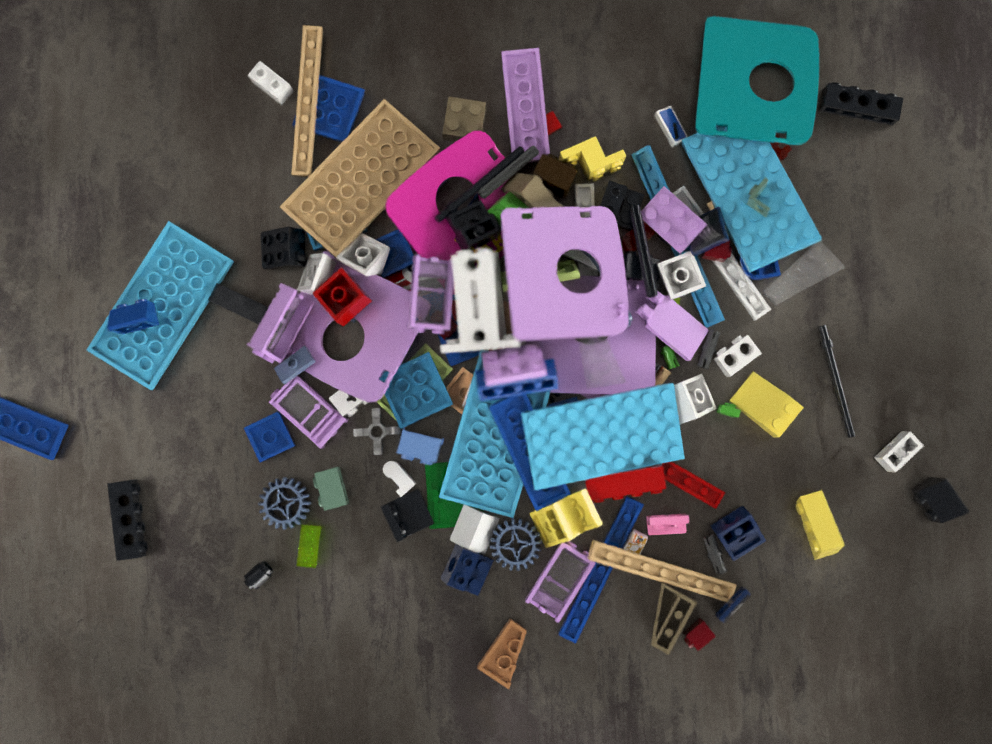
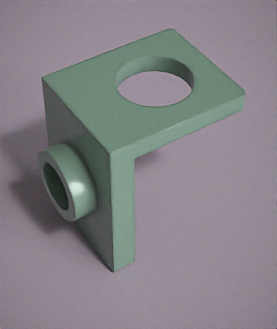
[747,178,770,217]

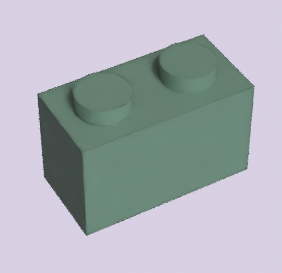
[313,466,349,511]

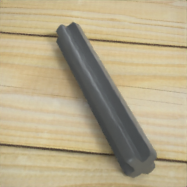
[478,146,539,199]

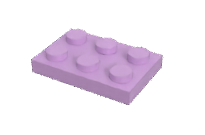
[641,186,707,254]
[482,343,547,386]

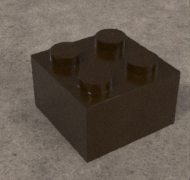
[533,154,578,199]

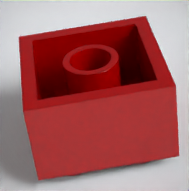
[312,267,372,327]

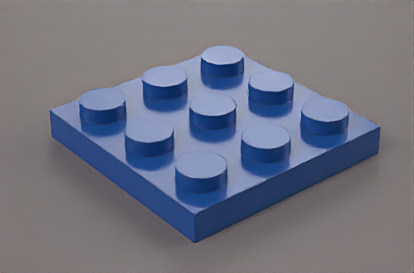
[292,75,365,143]

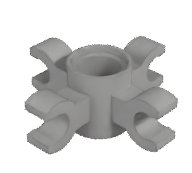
[353,408,401,455]

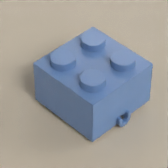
[397,428,445,465]

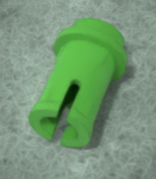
[661,346,680,370]

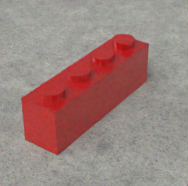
[585,464,666,503]

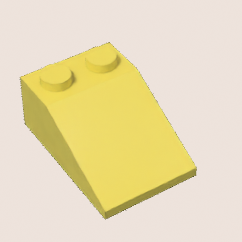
[729,371,804,438]

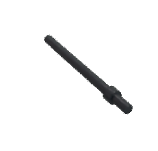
[434,146,524,223]
[819,325,856,438]

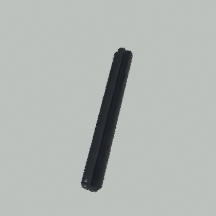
[629,204,658,298]

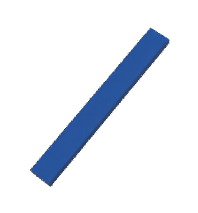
[558,496,644,644]

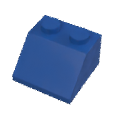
[107,299,159,335]

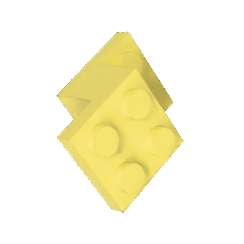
[559,136,626,181]
[529,488,603,548]

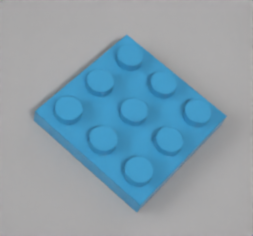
[380,352,454,429]

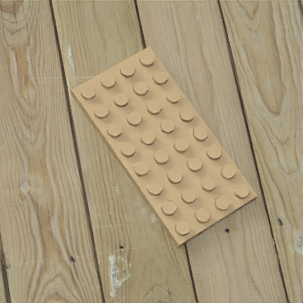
[280,99,440,258]

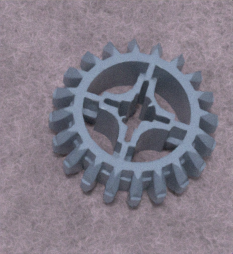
[258,477,311,530]
[490,518,542,571]

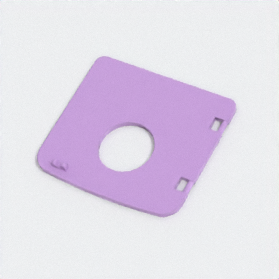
[500,206,629,341]
[285,251,431,402]
[525,276,656,395]

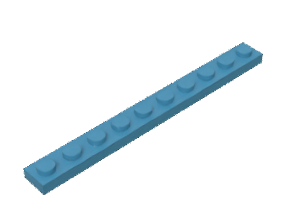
[631,145,725,328]

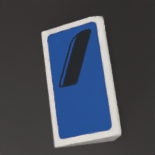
[654,106,688,148]

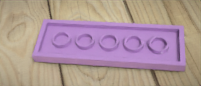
[501,48,550,163]

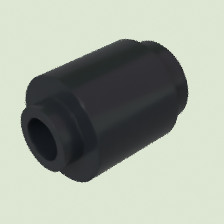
[244,561,274,590]

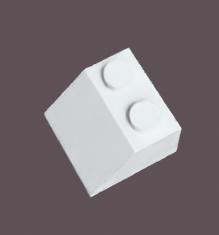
[674,374,717,424]

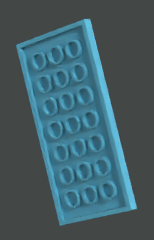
[681,126,822,273]
[86,221,235,390]
[439,350,557,518]
[521,382,685,490]

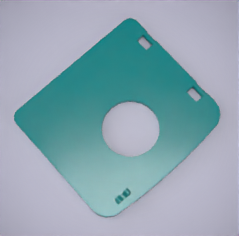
[695,16,819,145]

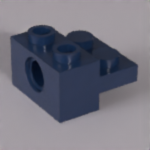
[711,506,766,562]
[440,544,494,596]

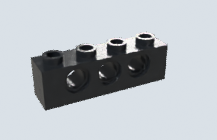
[819,82,904,126]
[107,479,148,561]

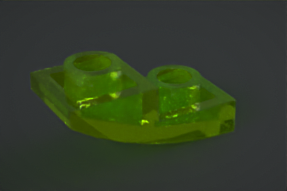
[297,525,321,568]

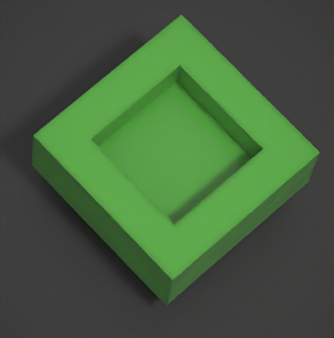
[716,402,741,418]

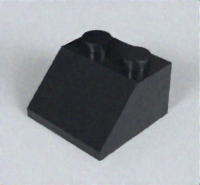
[912,477,969,523]

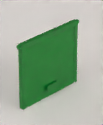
[425,462,484,529]

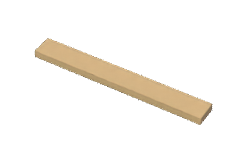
[291,25,323,177]
[587,540,737,602]

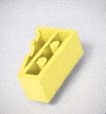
[796,490,845,560]

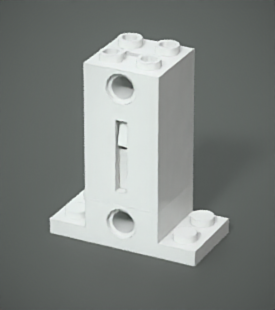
[441,248,526,353]

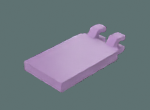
[635,291,709,361]

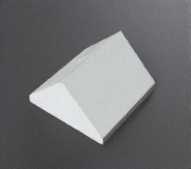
[336,233,390,276]
[656,251,706,300]
[297,253,336,295]
[450,505,500,554]

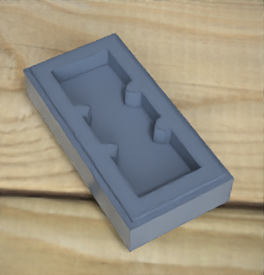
[274,345,316,384]

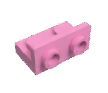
[646,514,689,535]

